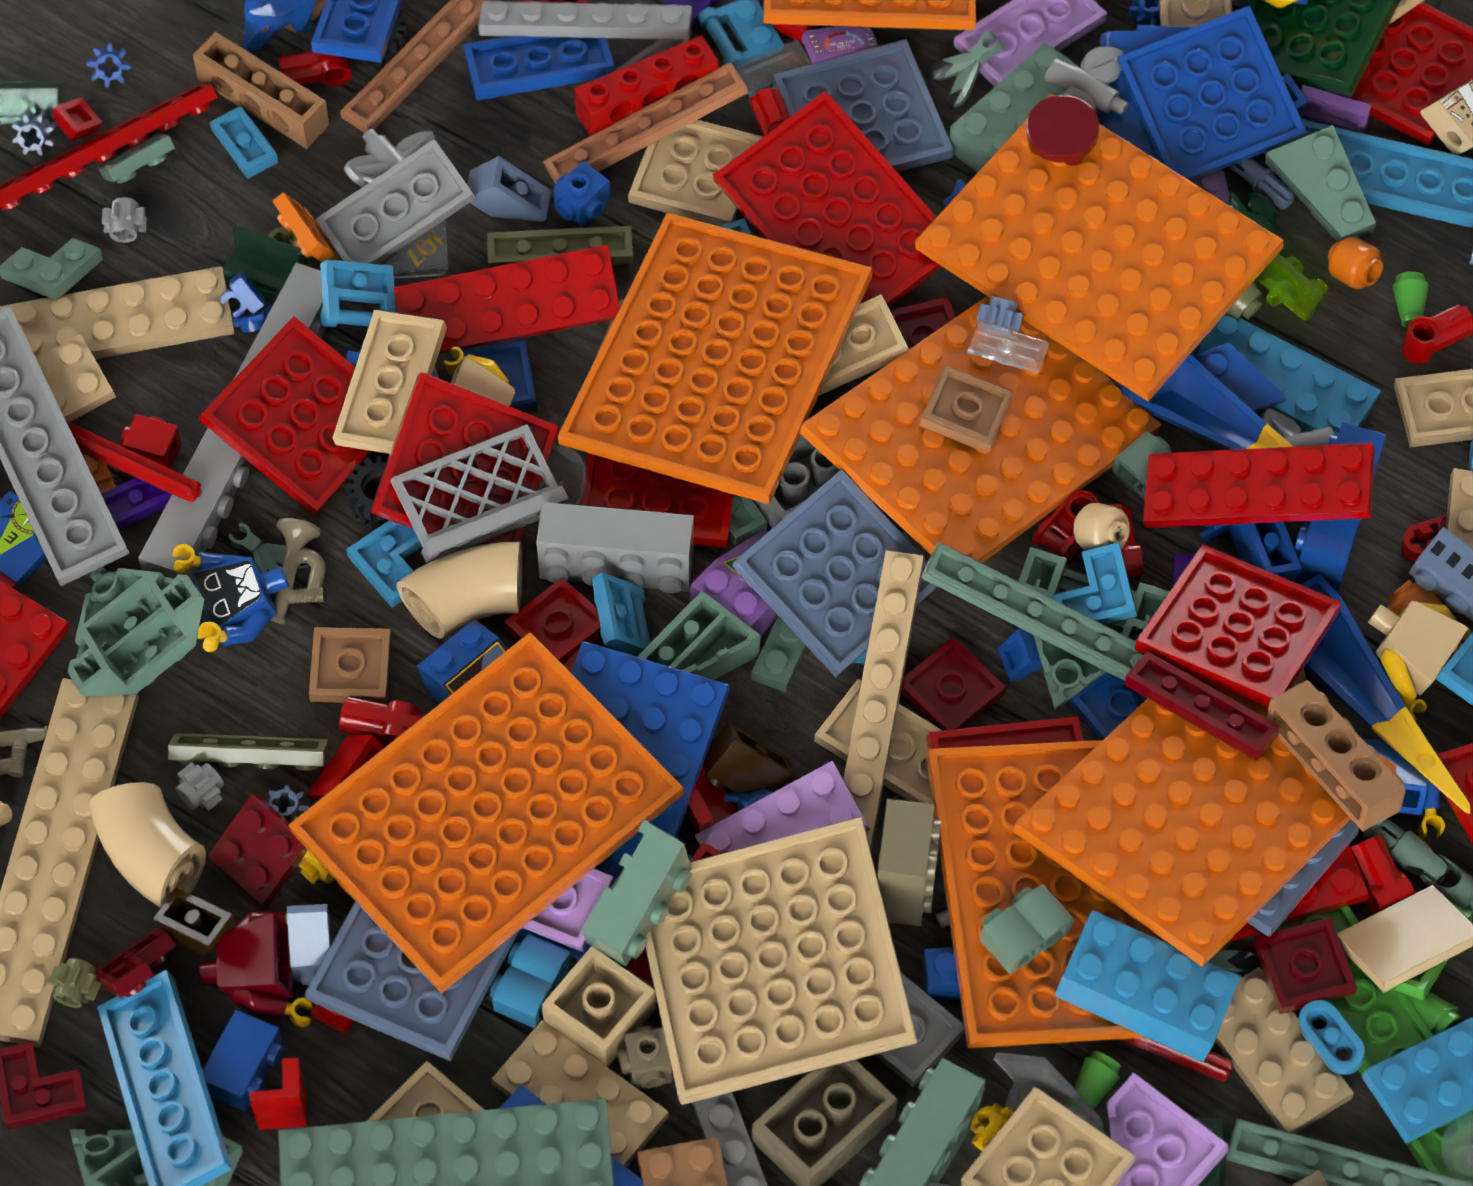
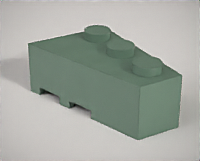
[1265,125,1376,242]
[638,591,761,680]
[581,820,692,966]

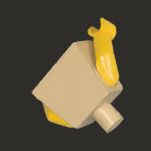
[443,347,515,407]
[1368,601,1471,721]

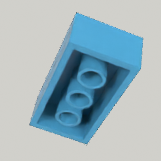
[1054,910,1241,1062]

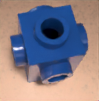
[554,161,610,228]

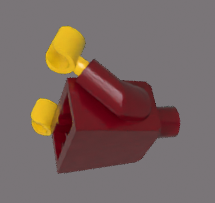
[199,911,313,1027]

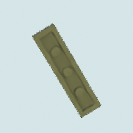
[487,226,633,268]
[168,733,328,771]

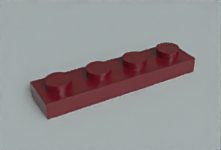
[1125,651,1280,761]

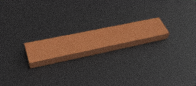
[340,0,501,133]
[543,62,748,184]

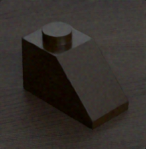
[703,722,796,793]
[153,887,235,956]

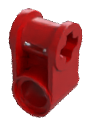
[1032,490,1098,562]

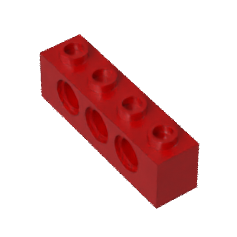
[574,35,718,136]

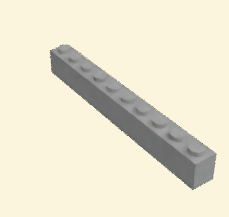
[138,263,340,580]

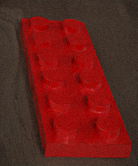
[393,245,620,355]
[1143,443,1375,528]

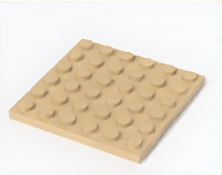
[646,817,918,1105]

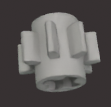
[102,197,147,243]
[175,762,224,811]

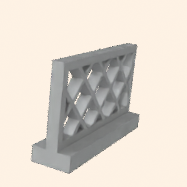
[391,424,569,564]

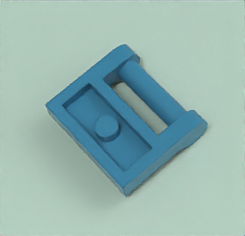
[697,0,784,72]
[320,259,396,327]
[591,572,651,657]

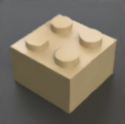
[542,946,656,1067]

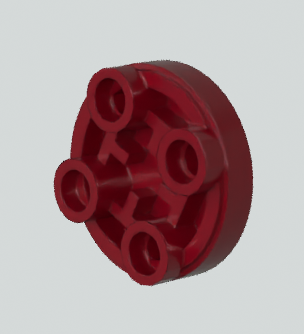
[1026,95,1099,166]

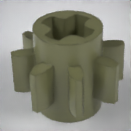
[48,958,101,1008]

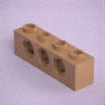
[193,32,329,149]
[1266,680,1406,832]

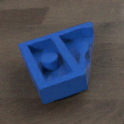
[1194,342,1286,412]

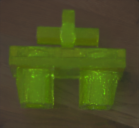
[1258,253,1328,322]

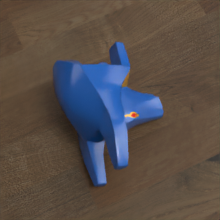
[242,0,316,51]

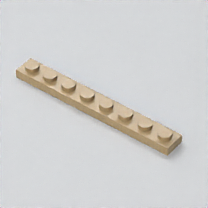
[843,550,924,850]

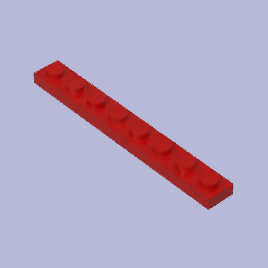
[0,83,218,211]

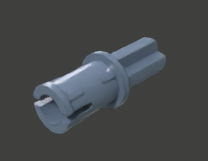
[1231,158,1295,210]

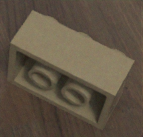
[877,799,941,926]
[752,1059,897,1186]

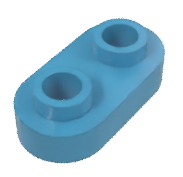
[1299,1000,1365,1075]

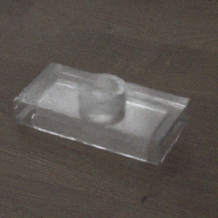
[967,321,1049,374]

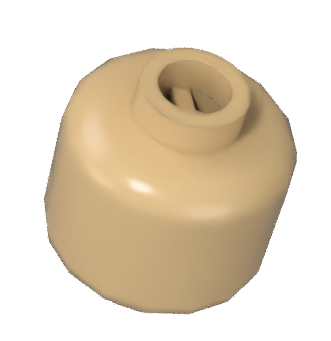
[1074,503,1130,550]

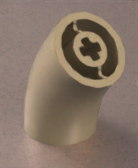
[397,541,522,639]
[88,782,206,908]

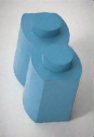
[489,934,572,1029]

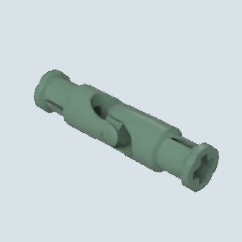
[1362,818,1473,915]

